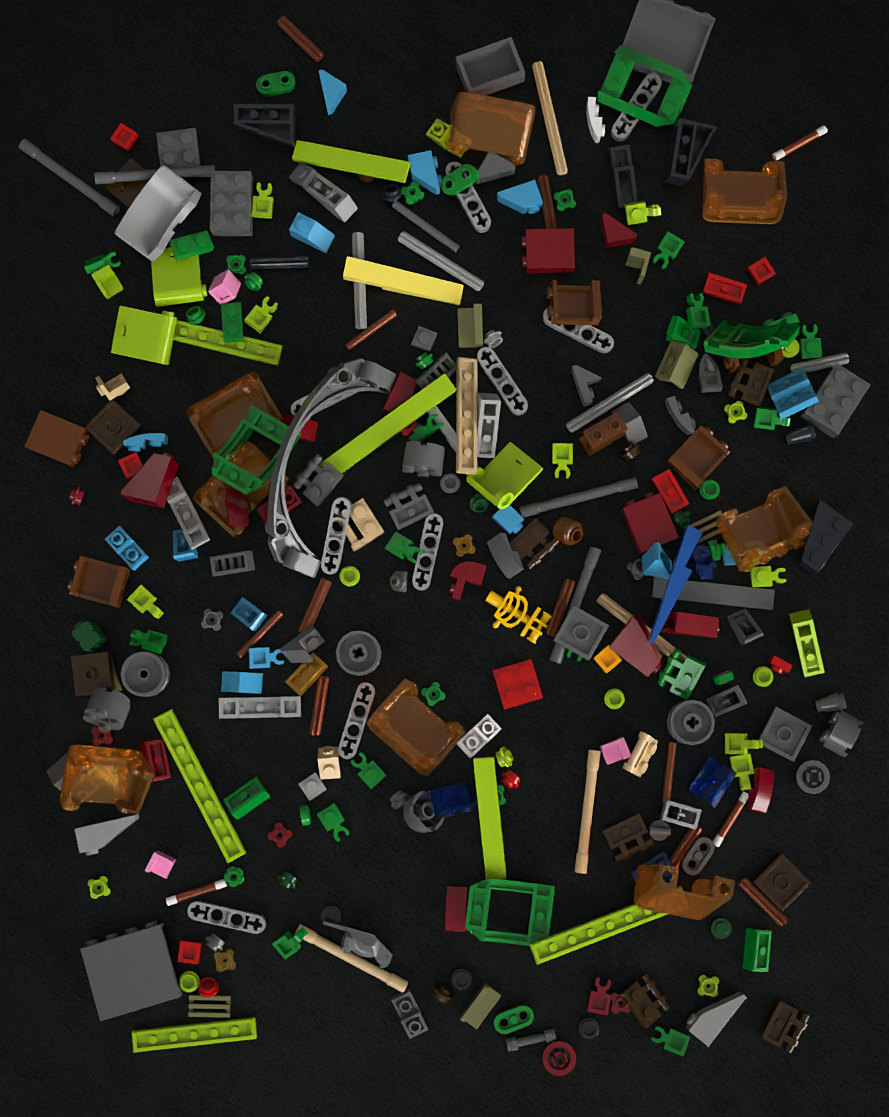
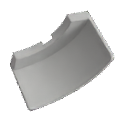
[115,165,202,262]

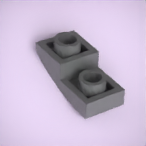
[665,396,696,436]
[487,533,524,579]
[391,989,428,1039]

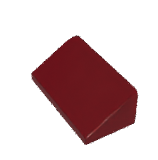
[140,738,171,783]

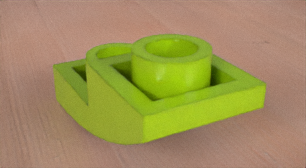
[426,119,471,158]

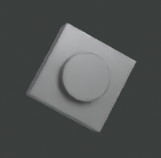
[299,772,327,801]

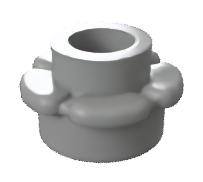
[484,330,503,348]

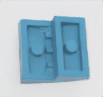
[767,368,819,419]

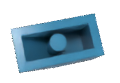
[497,180,543,214]
[289,212,335,253]

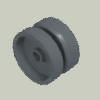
[336,630,382,676]
[121,652,170,697]
[666,700,715,745]

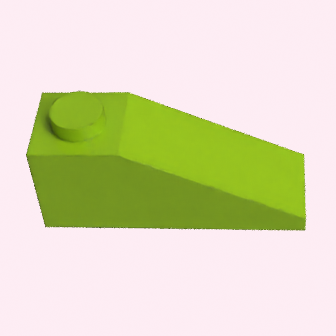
[789,609,825,677]

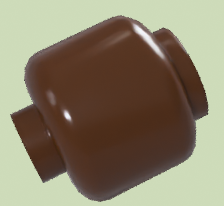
[553,516,583,546]

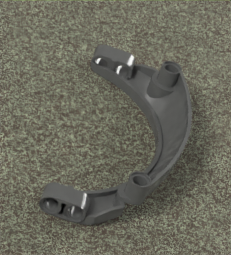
[265,358,397,578]

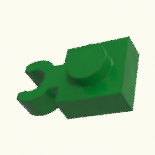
[653,232,685,270]
[686,293,711,328]
[799,324,822,360]
[385,532,423,563]
[351,752,386,789]
[317,803,350,842]
[651,1026,690,1056]

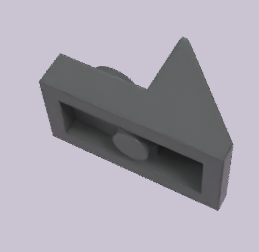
[571,365,601,408]
[280,625,325,663]

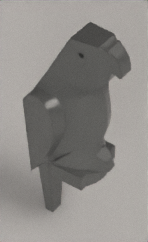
[323,921,392,968]

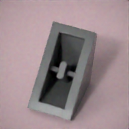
[476,151,515,184]
[611,402,648,445]
[727,608,763,645]
[706,685,747,717]
[660,799,702,830]

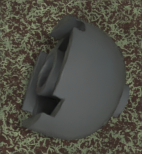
[403,791,445,833]

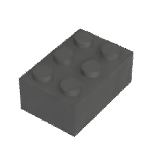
[456,37,525,101]
[210,171,254,236]
[800,363,871,438]

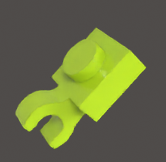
[624,201,661,225]
[127,585,164,619]
[725,733,763,754]
[729,754,754,790]

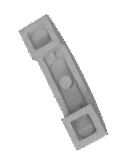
[167,477,210,550]
[219,696,301,719]

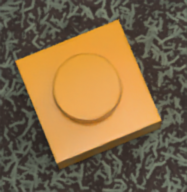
[593,645,622,673]

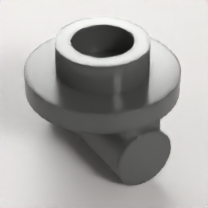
[390,571,408,592]
[649,820,671,841]

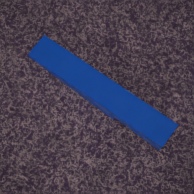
[647,525,703,644]

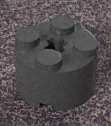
[402,441,445,477]
[83,687,131,733]
[819,710,864,758]

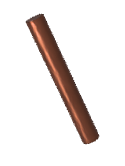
[345,309,397,351]
[236,610,284,659]
[662,742,677,803]

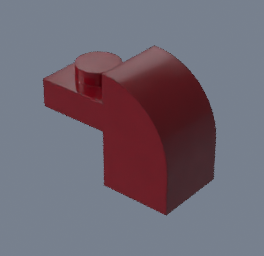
[449,561,487,601]

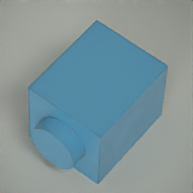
[492,505,524,535]

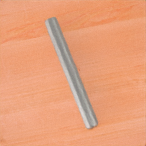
[398,231,484,291]
[352,232,367,330]
[566,373,653,433]

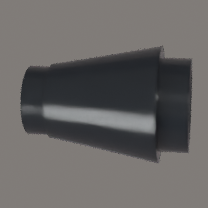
[785,422,816,445]

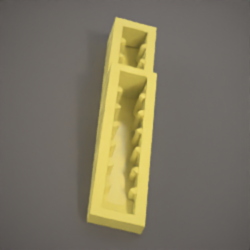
[343,256,464,305]

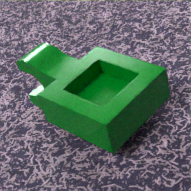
[84,250,121,274]
[753,406,791,430]
[409,414,444,442]
[706,540,726,562]
[129,629,168,654]
[272,927,308,959]

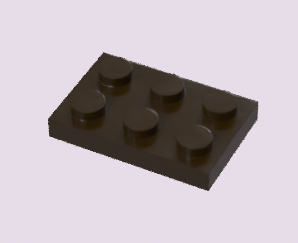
[105,158,149,208]

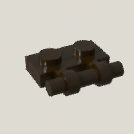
[727,358,774,407]
[509,518,560,570]
[602,813,654,862]
[619,973,671,1028]
[760,999,810,1054]

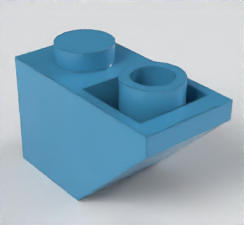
[408,150,442,195]

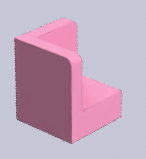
[208,269,241,305]
[600,737,631,764]
[145,850,176,879]

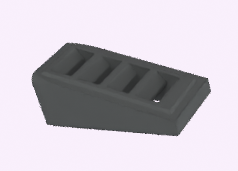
[415,353,457,389]
[210,551,255,577]

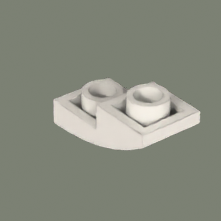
[586,97,605,143]
[456,714,501,758]

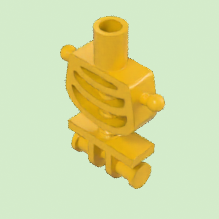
[485,586,552,644]

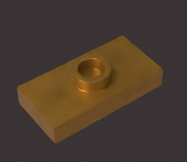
[285,653,328,696]

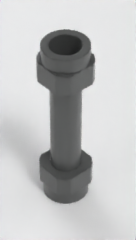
[506,1028,557,1051]

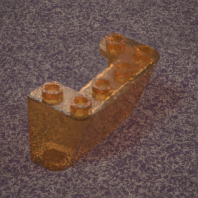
[716,486,813,572]
[634,864,735,920]

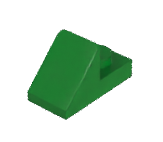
[666,316,701,350]

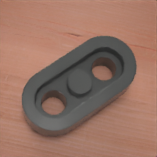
[681,837,714,875]

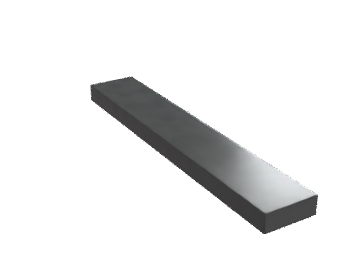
[652,577,775,610]

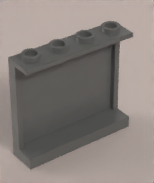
[623,0,716,84]
[80,921,183,1021]

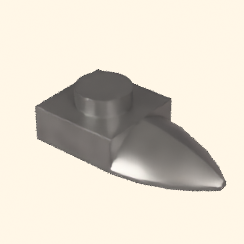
[698,354,723,393]

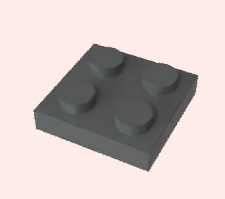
[156,128,201,168]
[553,605,609,661]
[758,707,812,762]

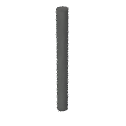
[392,201,460,253]

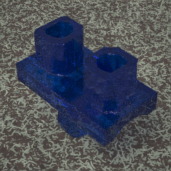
[689,545,717,580]

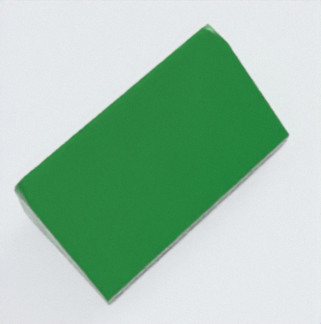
[224,776,270,820]
[743,928,772,972]

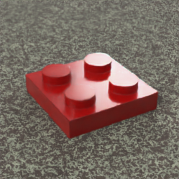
[493,659,543,709]

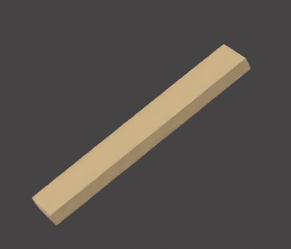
[456,357,477,475]

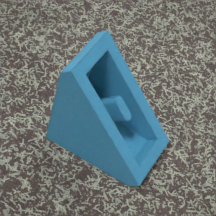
[319,70,347,115]
[173,529,198,561]
[642,542,672,579]
[231,597,268,632]
[221,671,263,694]

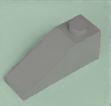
[303,173,358,223]
[477,393,501,458]
[75,814,139,855]
[686,991,747,1047]

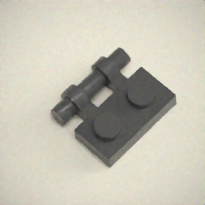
[293,454,344,506]
[383,483,434,530]

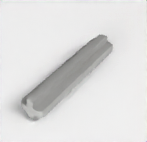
[790,353,849,373]

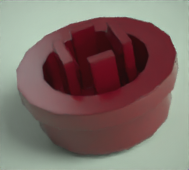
[542,1040,576,1076]

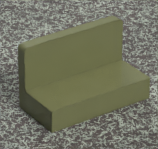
[626,247,651,285]
[458,304,483,348]
[655,341,698,389]
[460,982,501,1029]

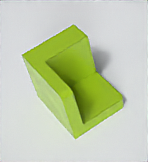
[91,265,124,299]

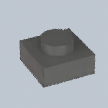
[289,162,317,188]
[411,326,437,353]

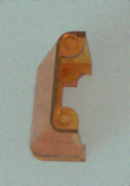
[446,92,535,165]
[702,159,787,224]
[186,371,283,459]
[193,441,289,537]
[367,678,466,776]
[60,745,155,815]

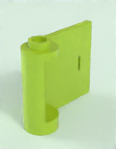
[151,247,208,307]
[111,306,178,365]
[467,442,543,510]

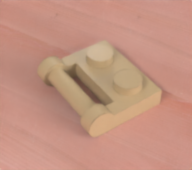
[334,498,385,551]
[622,731,658,777]

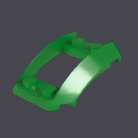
[597,45,692,127]
[704,318,800,359]
[212,405,301,495]
[465,878,555,946]

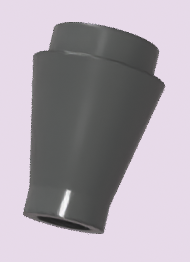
[815,692,847,712]

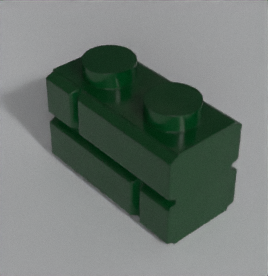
[72,620,109,652]

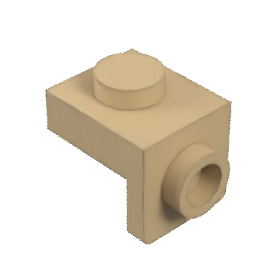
[95,373,130,400]
[318,746,341,780]

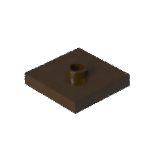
[85,399,142,455]
[71,652,115,696]
[752,853,811,912]

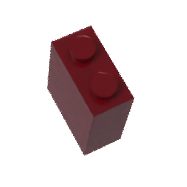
[522,228,575,274]
[621,492,679,554]

